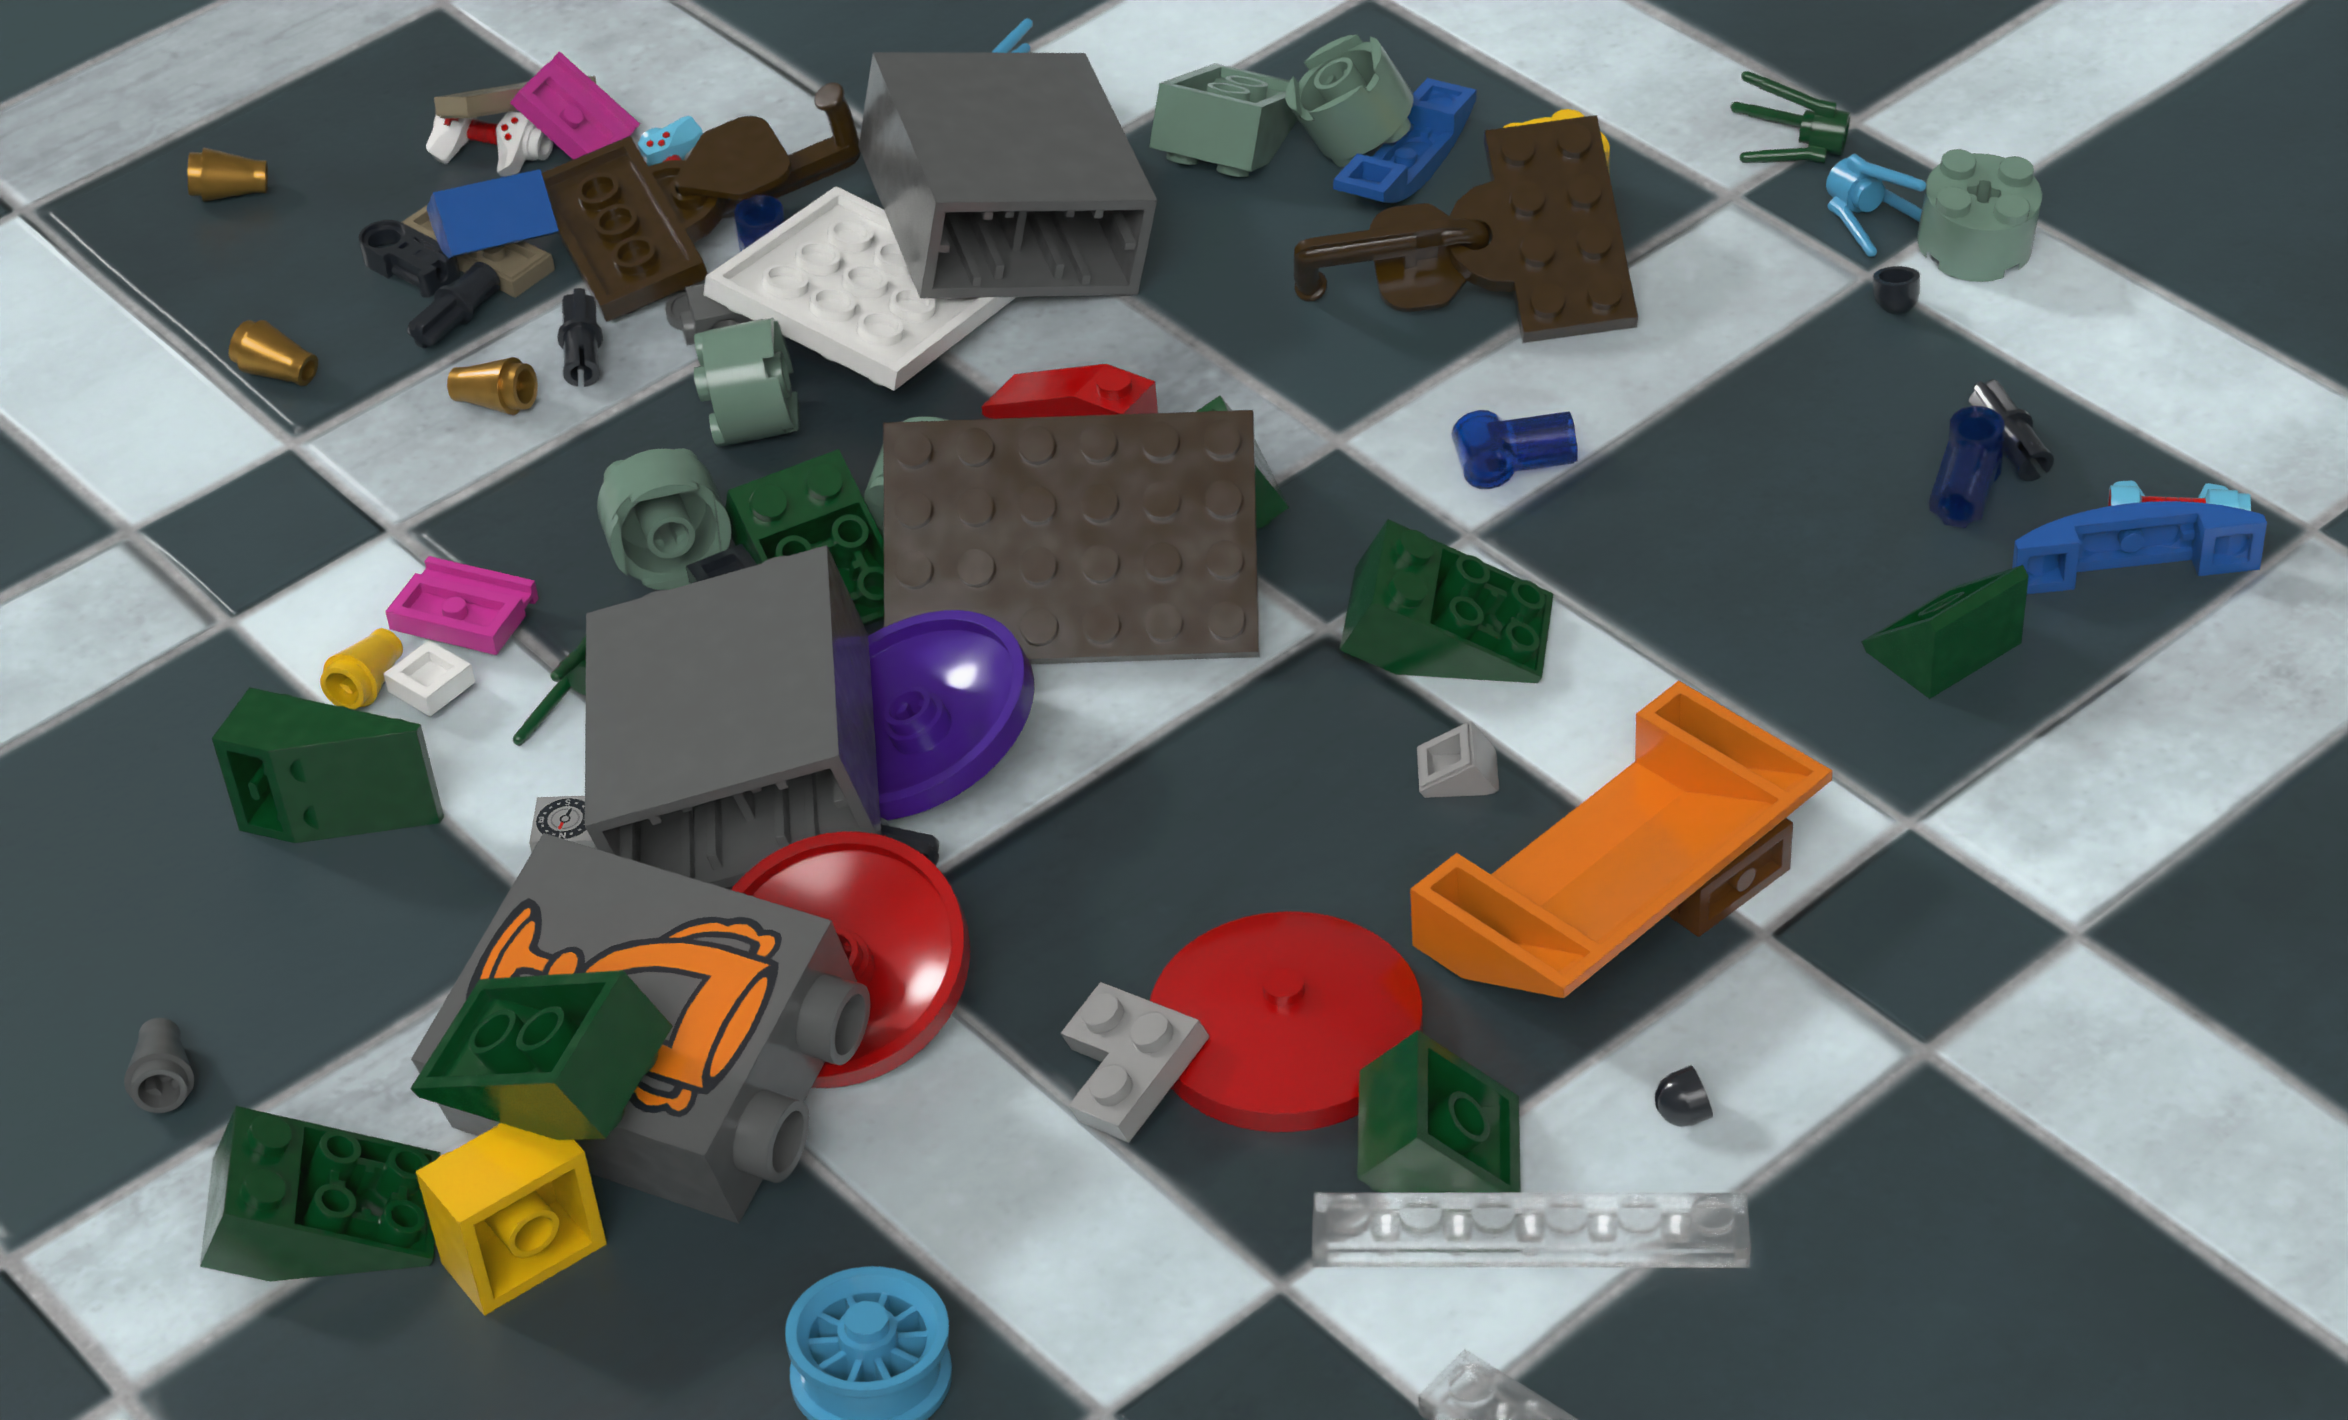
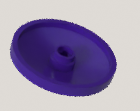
[868,610,1035,820]

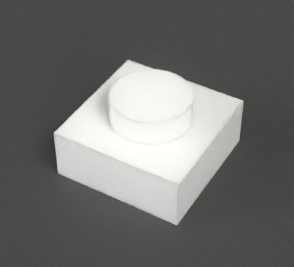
[383,640,475,716]

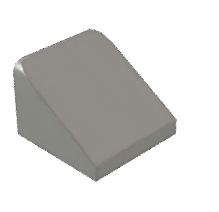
[1417,721,1499,798]

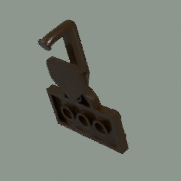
[542,82,861,322]
[1294,115,1638,343]

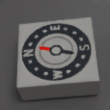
[529,796,597,853]

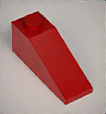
[981,364,1158,419]

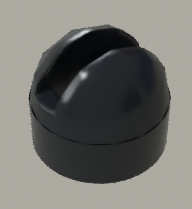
[1873,266,1920,315]
[1655,1065,1713,1127]

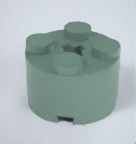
[1286,35,1413,167]
[1917,149,2042,282]
[694,318,800,447]
[597,448,731,590]

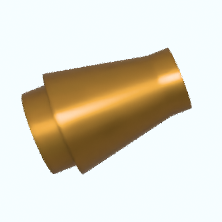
[188,147,268,202]
[229,320,318,386]
[447,357,538,415]

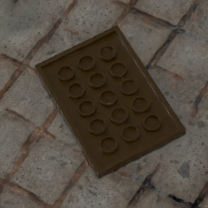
[883,410,1260,664]

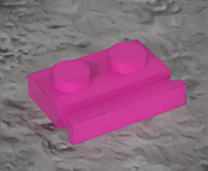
[510,51,640,160]
[385,556,539,655]

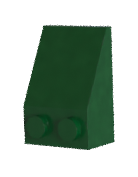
[410,970,673,1140]

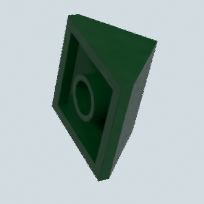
[1861,565,2029,699]

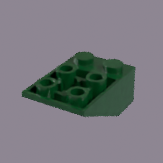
[725,449,884,626]
[1340,519,1554,684]
[212,687,444,843]
[200,1106,440,1282]

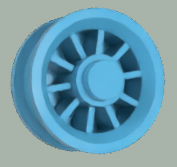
[785,1266,952,1420]

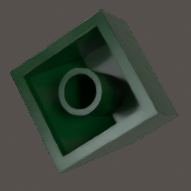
[1357,1030,1521,1211]

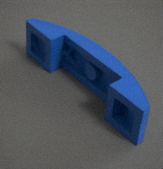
[1333,78,1477,203]
[2012,501,2267,594]

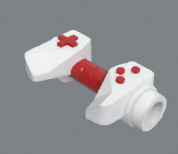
[426,111,553,176]

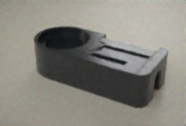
[359,220,461,298]

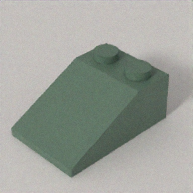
[1149,63,1298,177]

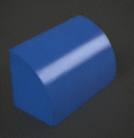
[426,169,559,258]

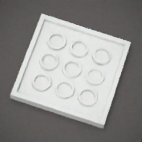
[703,186,1016,391]

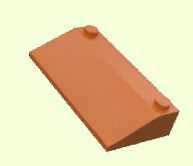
[1410,681,1833,998]

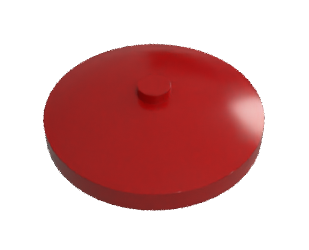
[731,831,970,1088]
[1150,911,1423,1132]

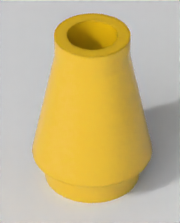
[320,628,403,710]

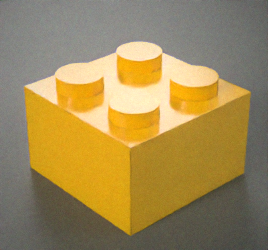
[416,1123,607,1316]

